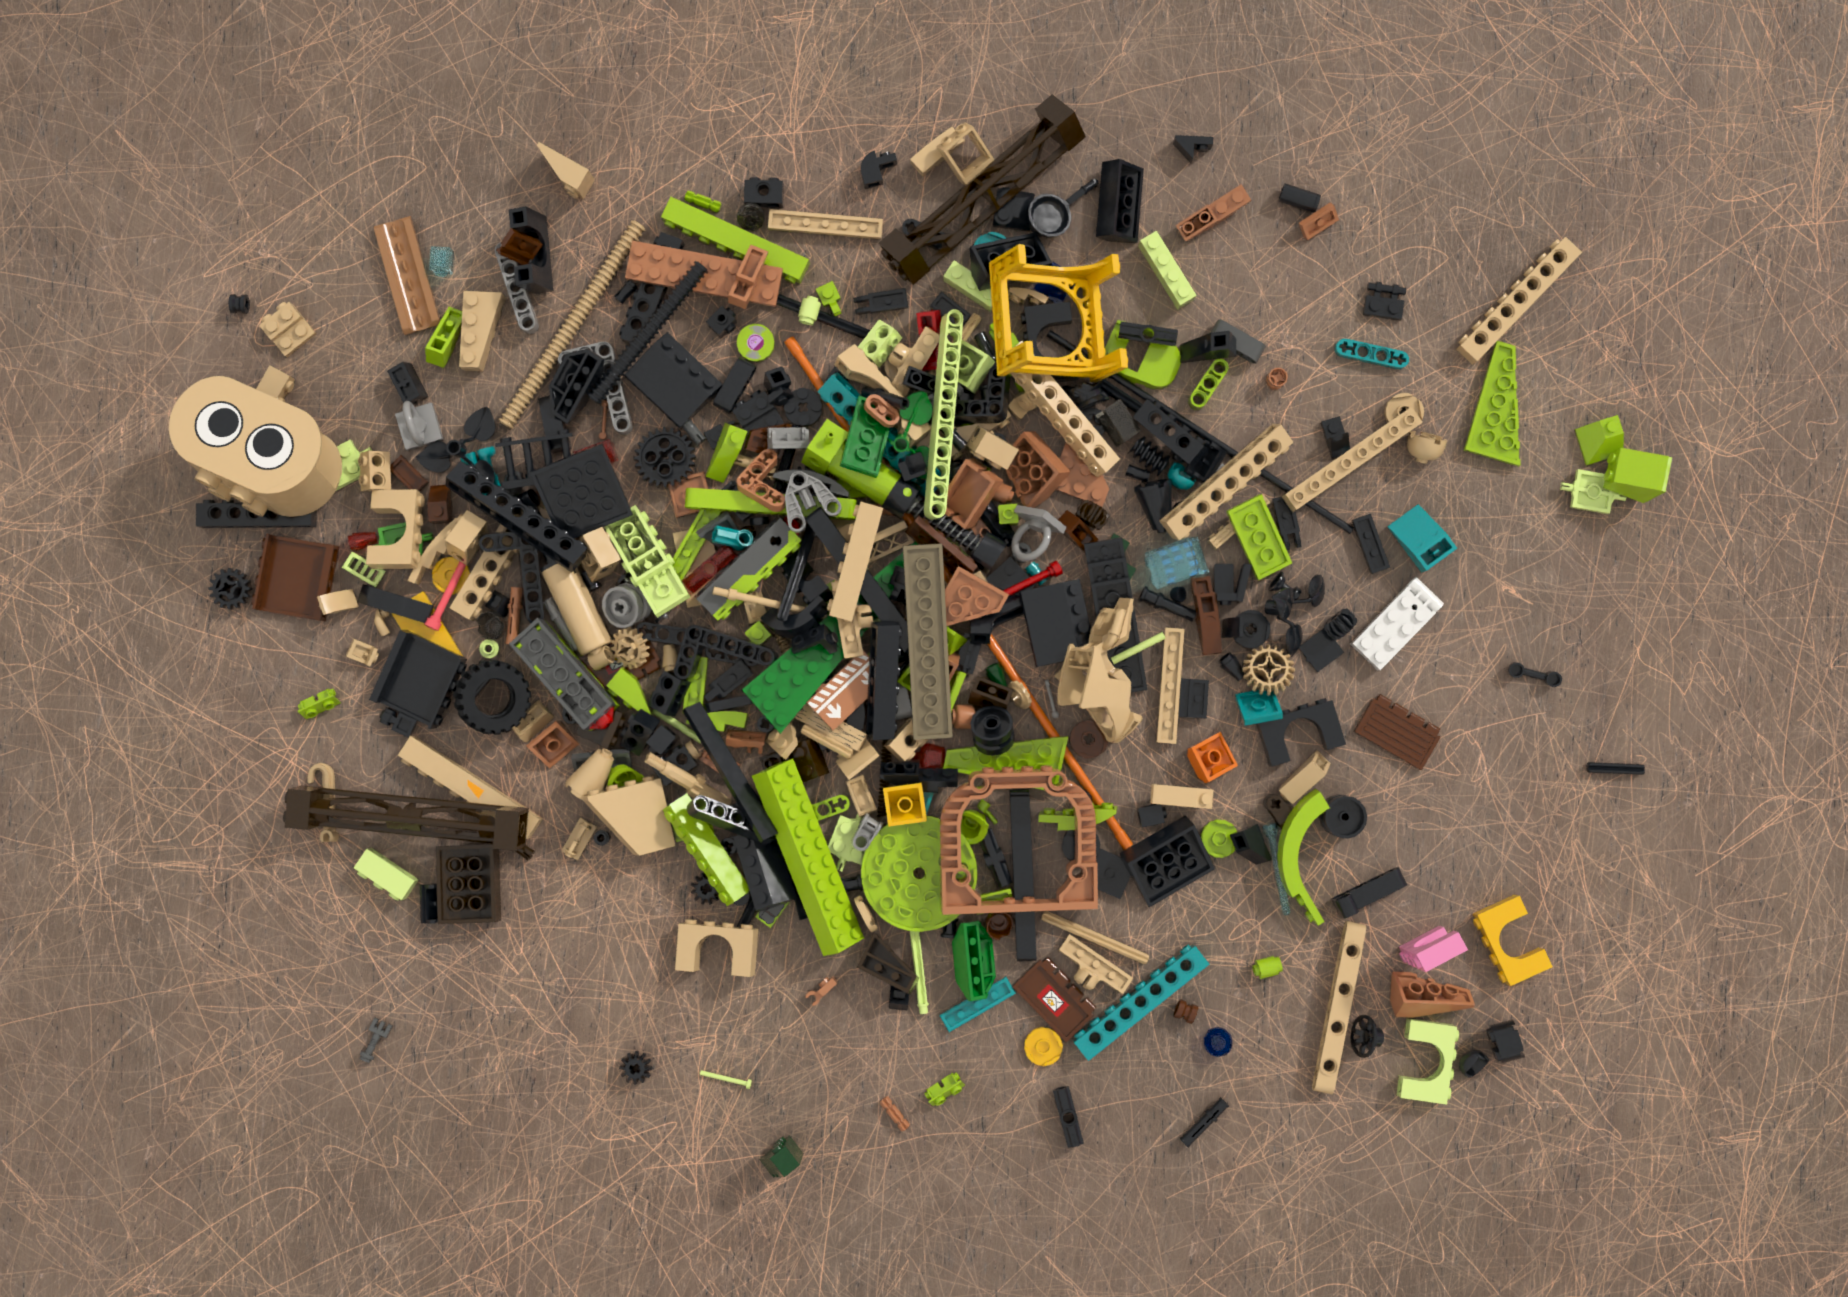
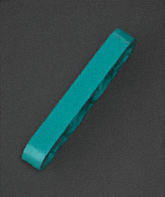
[1335,339,1409,369]

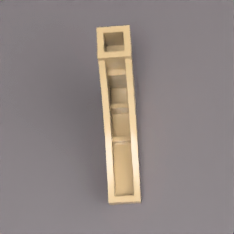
[915,411,1011,461]

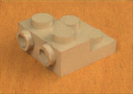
[259,302,317,357]

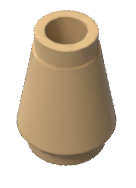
[662,644,678,672]

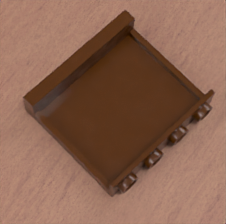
[251,533,339,622]

